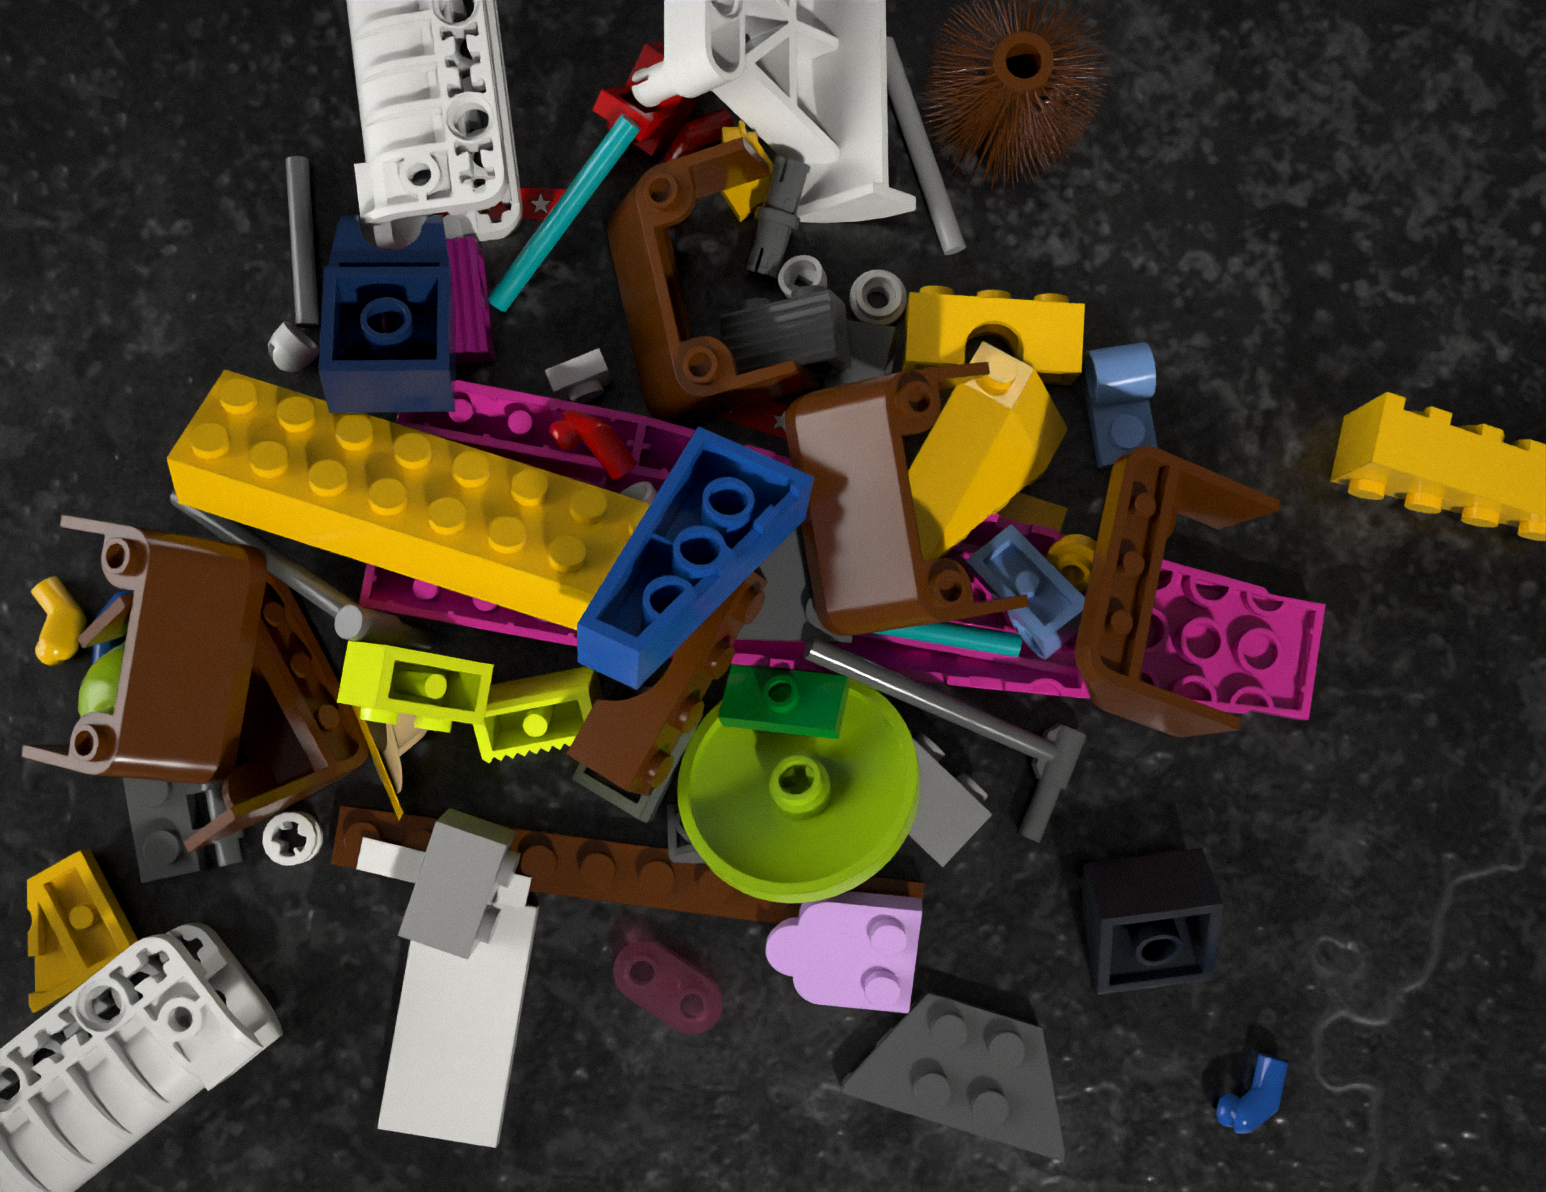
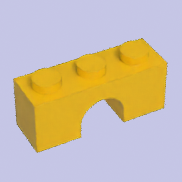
[901,286,1085,385]

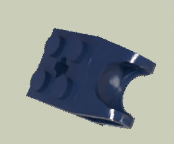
[318,215,456,413]

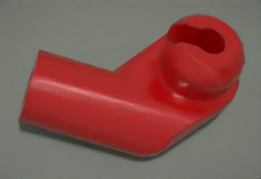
[665,108,734,162]
[549,409,637,480]

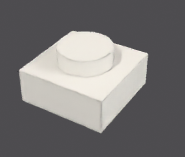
[545,348,613,404]

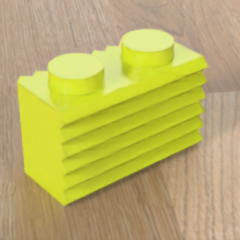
[473,666,604,763]

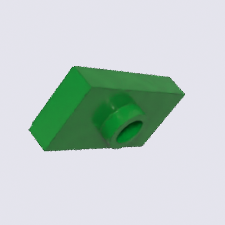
[718,664,850,739]

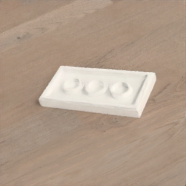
[377,902,539,1148]

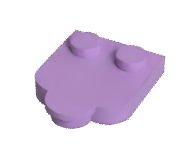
[766,891,922,1013]

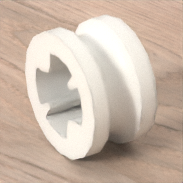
[263,811,323,865]

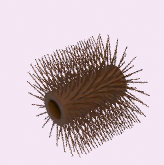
[919,0,1112,189]

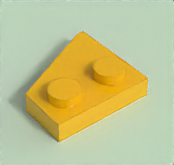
[27,849,138,1013]

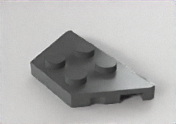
[841,990,1065,1162]

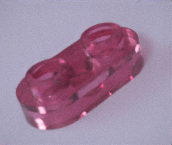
[613,938,723,1035]

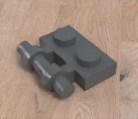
[123,778,245,883]

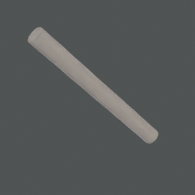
[886,37,966,255]

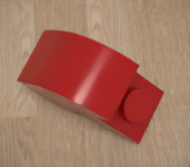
[592,41,701,156]

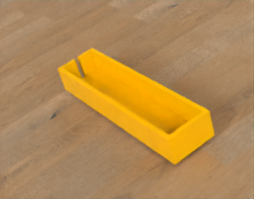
[167,369,650,630]

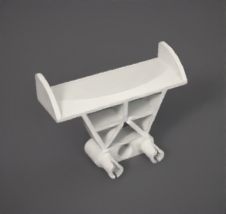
[632,0,916,223]

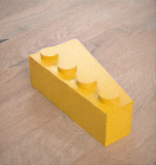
[1330,392,1546,541]

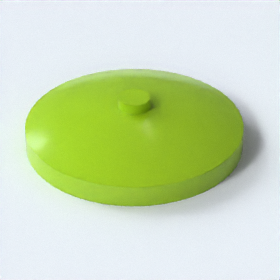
[677,670,921,903]

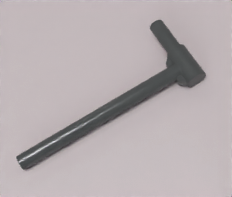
[170,490,435,651]
[803,636,1087,843]

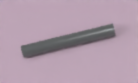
[285,156,320,329]

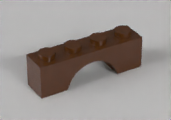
[566,571,767,796]

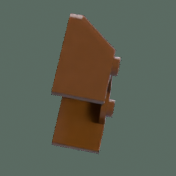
[607,137,820,425]
[785,362,1029,636]
[1075,446,1280,738]
[21,515,267,784]
[78,571,369,853]

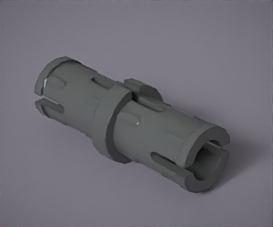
[744,156,811,280]

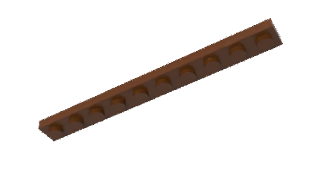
[331,805,925,924]

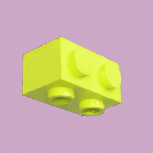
[337,641,494,733]

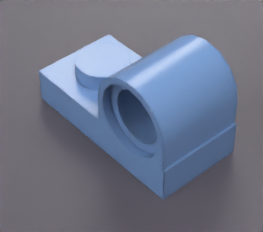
[1081,342,1157,470]
[965,524,1085,660]

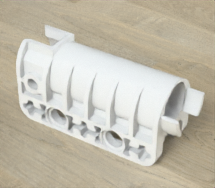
[346,0,523,250]
[0,922,283,1192]

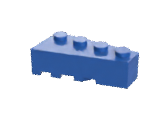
[577,426,814,690]

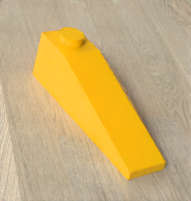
[908,341,1068,561]

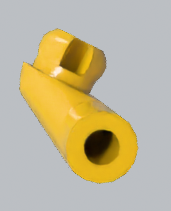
[31,576,87,666]

